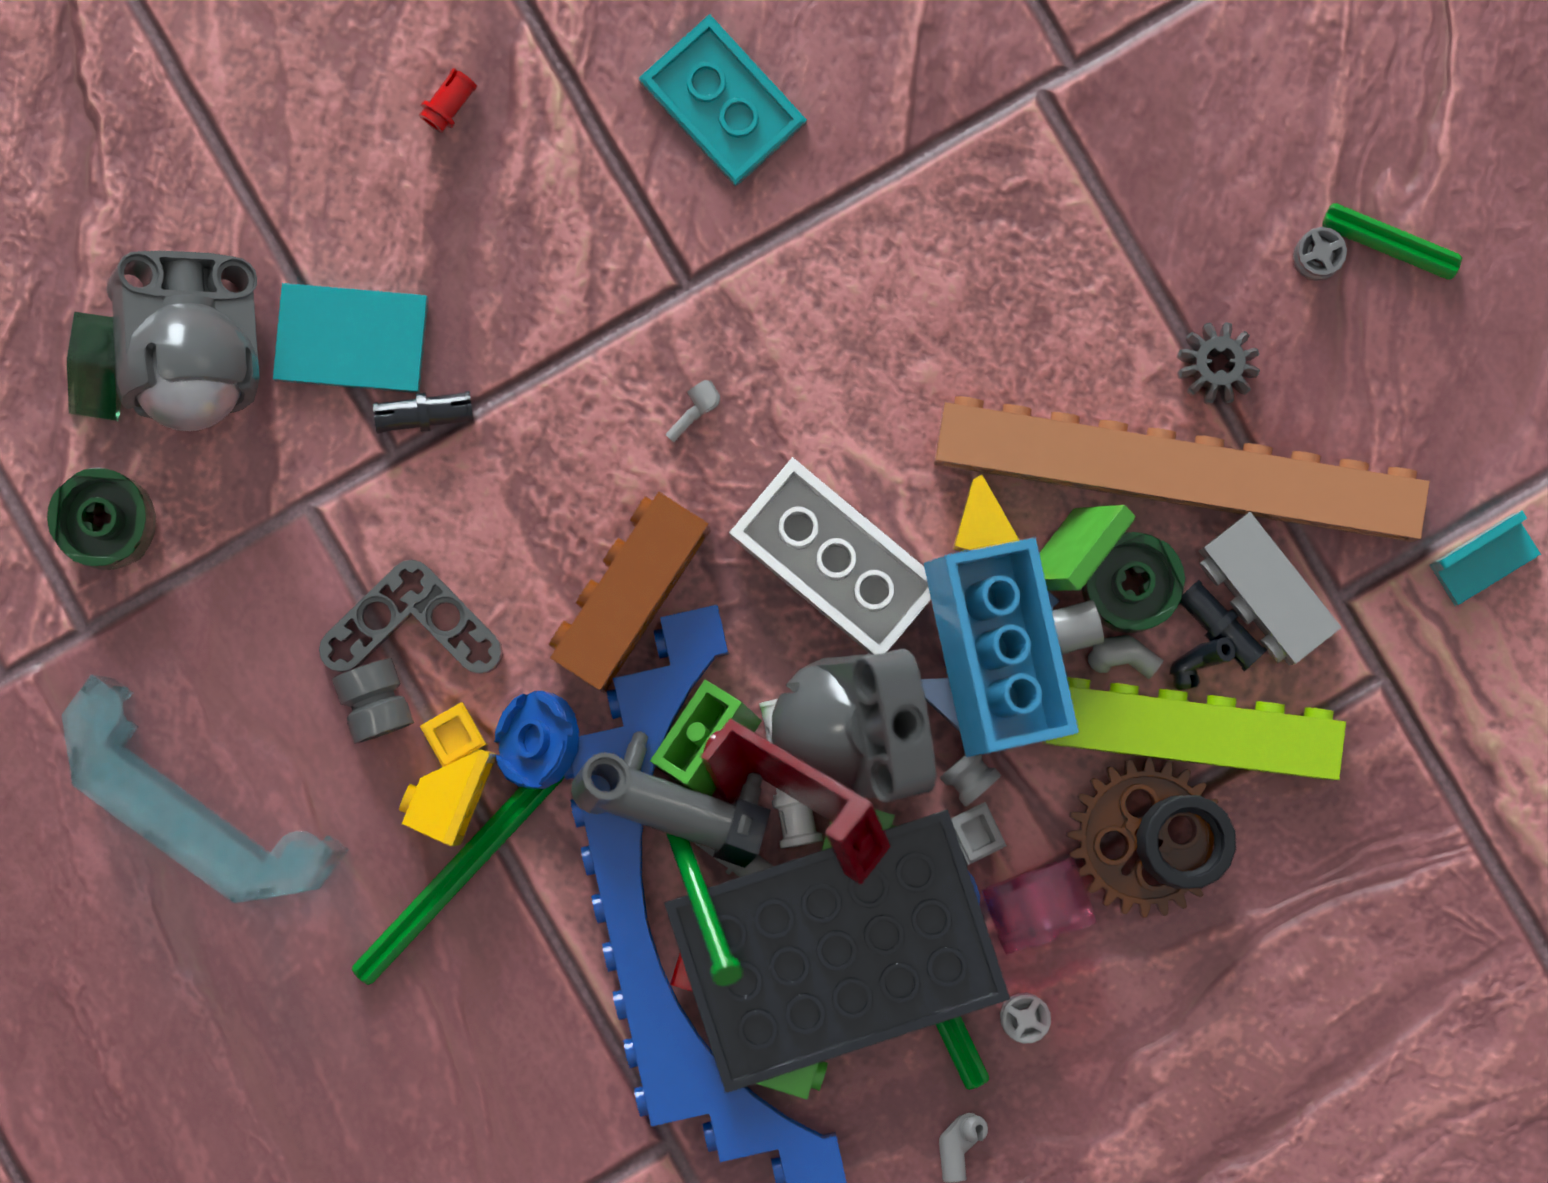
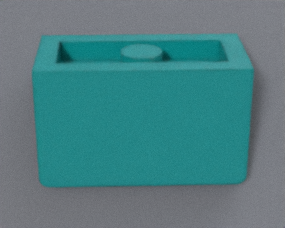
[1429,510,1541,606]

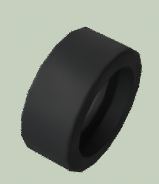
[1136,795,1236,889]

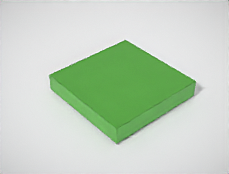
[1039,505,1136,591]

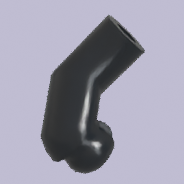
[1169,638,1236,690]

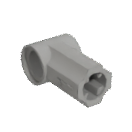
[1052,600,1104,654]

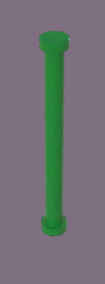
[666,833,743,986]

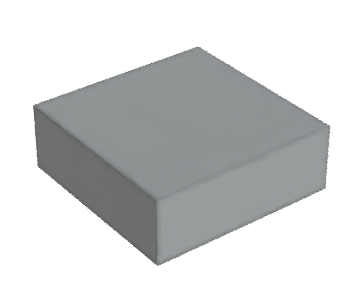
[951,802,1007,866]

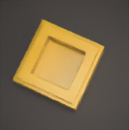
[420,702,487,767]

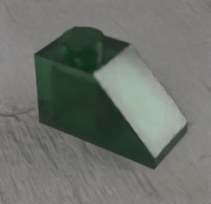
[67,312,121,421]

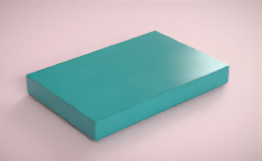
[638,14,807,187]
[273,283,428,393]

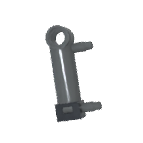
[571,731,771,868]

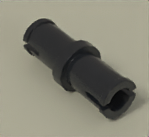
[373,391,474,434]
[1179,580,1267,672]

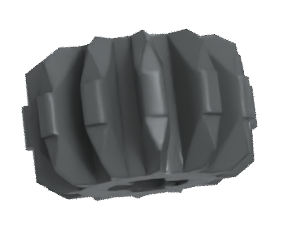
[1177,322,1260,405]

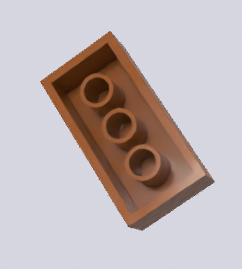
[548,491,711,693]

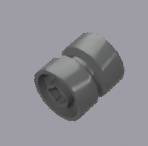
[332,658,414,744]

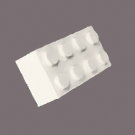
[729,457,931,654]

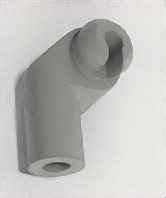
[1088,635,1164,679]
[939,1113,988,1182]

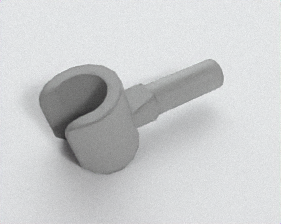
[666,380,720,442]

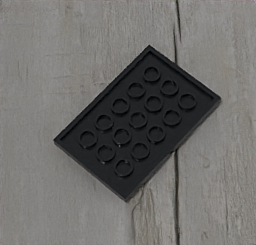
[664,809,1011,1093]

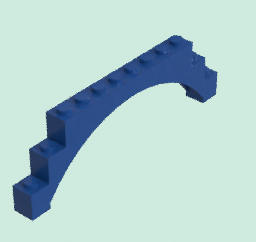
[565,604,847,1183]

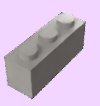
[1199,512,1342,666]

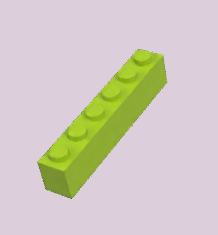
[1042,677,1346,781]

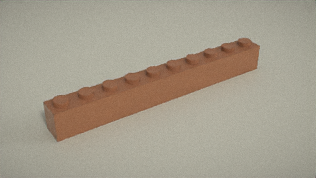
[934,396,1430,542]

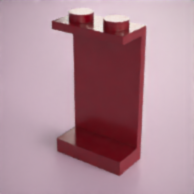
[700,718,891,885]

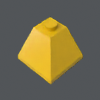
[399,750,497,846]

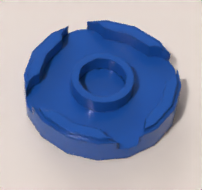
[494,691,579,789]

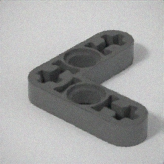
[319,560,503,674]

